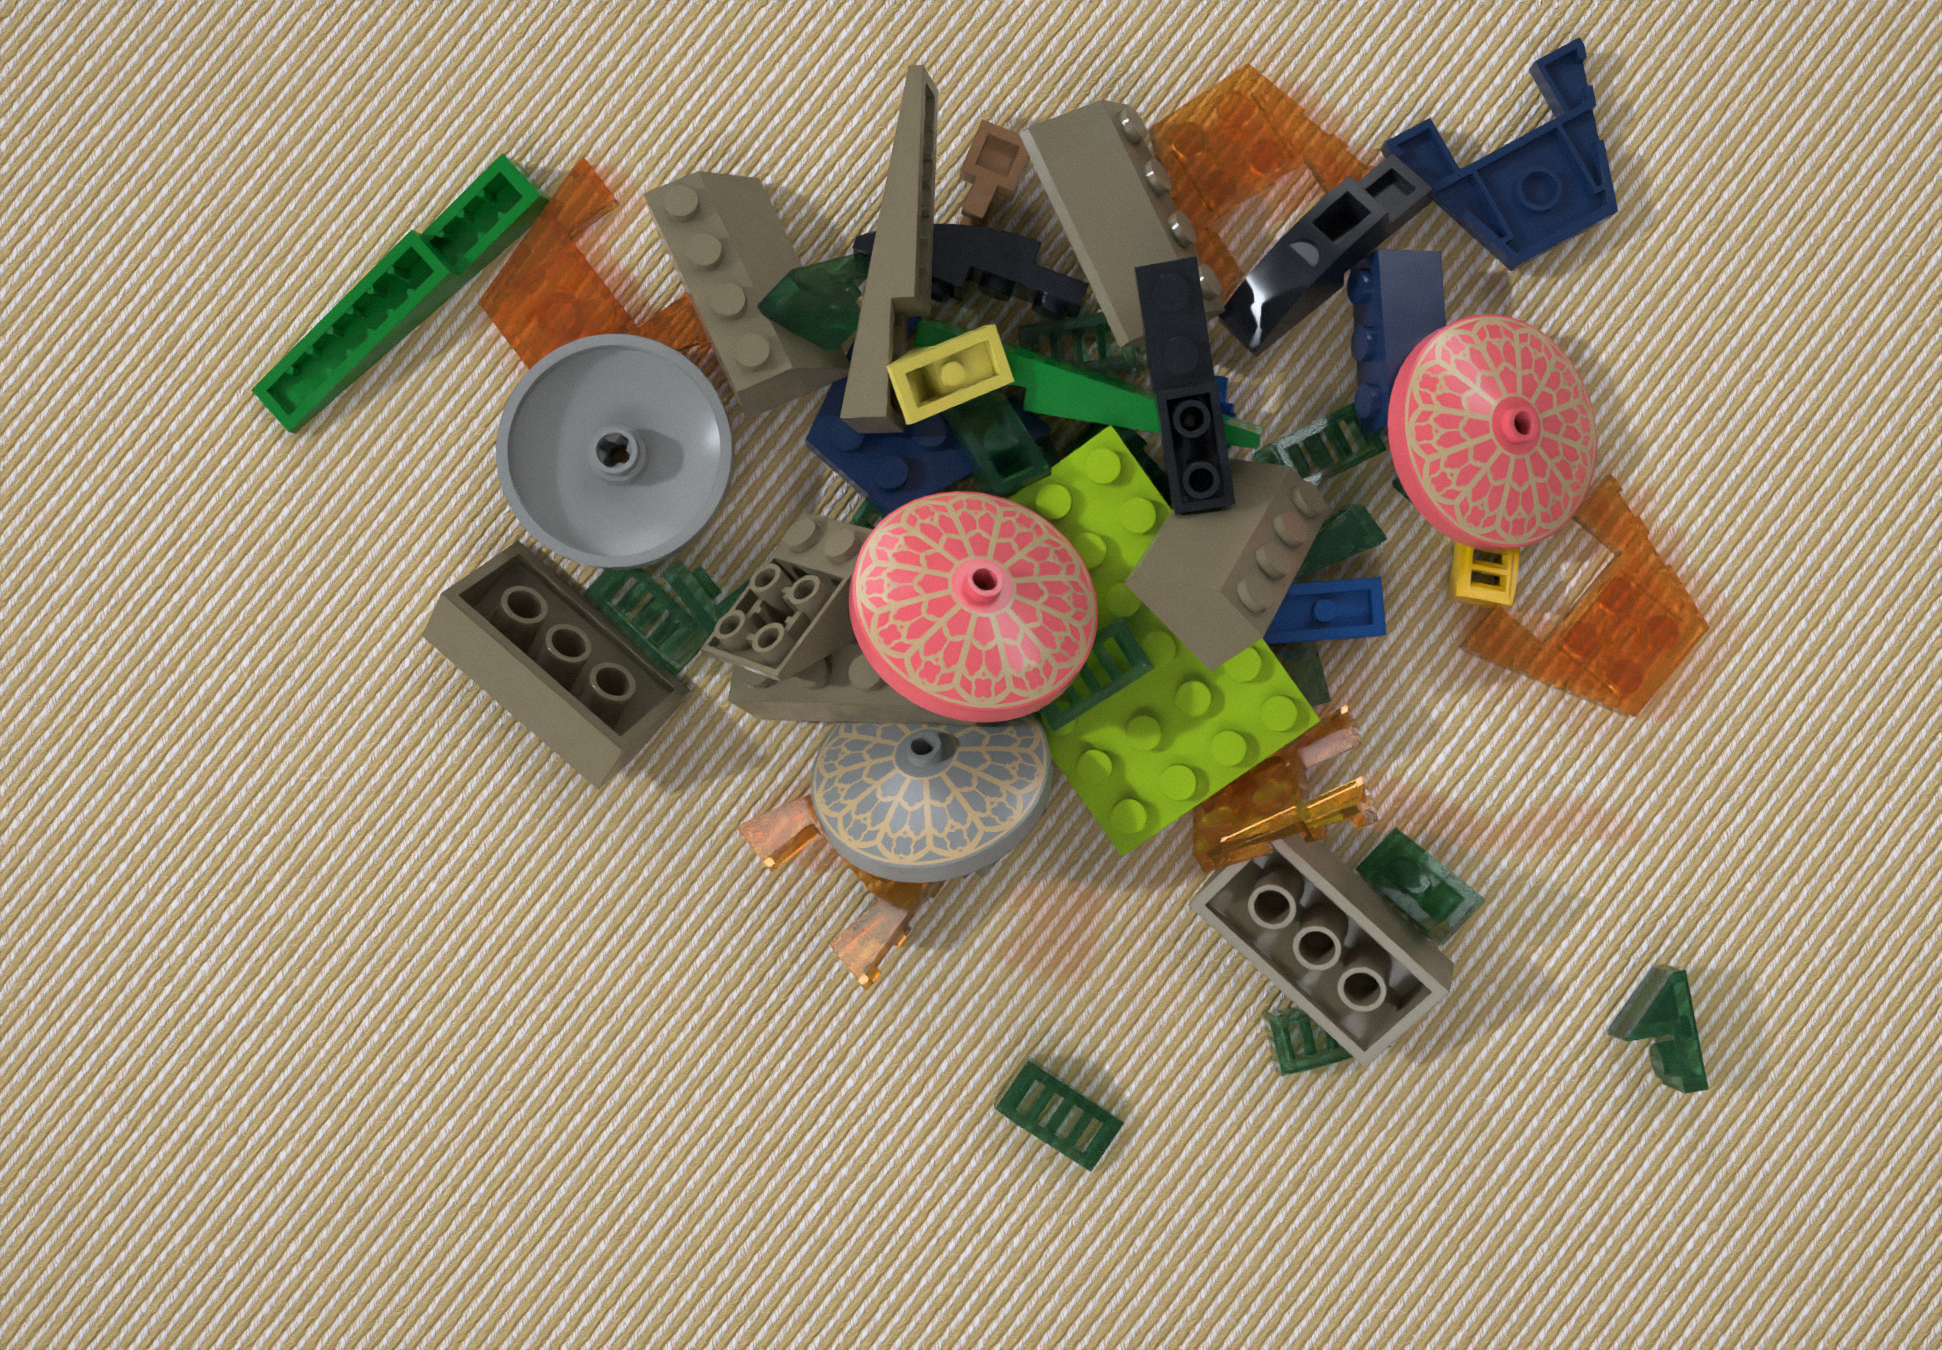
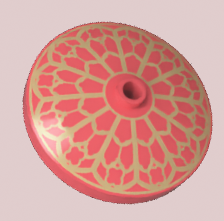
[1388,314,1597,551]
[849,491,1098,722]

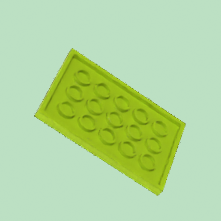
[1008,425,1321,857]

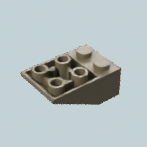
[700,512,873,682]

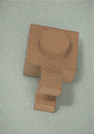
[960,119,1030,227]

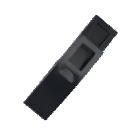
[1218,154,1433,357]
[853,223,1089,321]
[1134,256,1235,514]

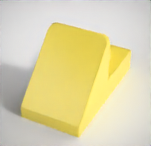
[886,324,1014,424]

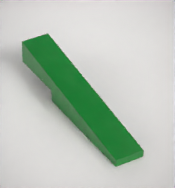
[251,153,556,433]
[914,317,1263,449]

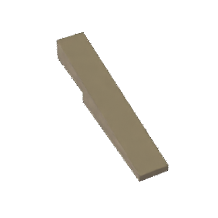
[840,65,938,434]

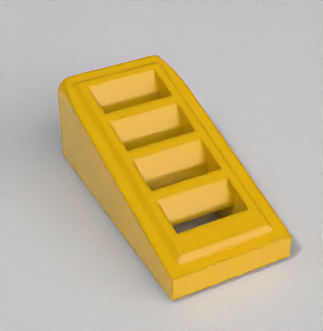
[1445,542,1520,610]

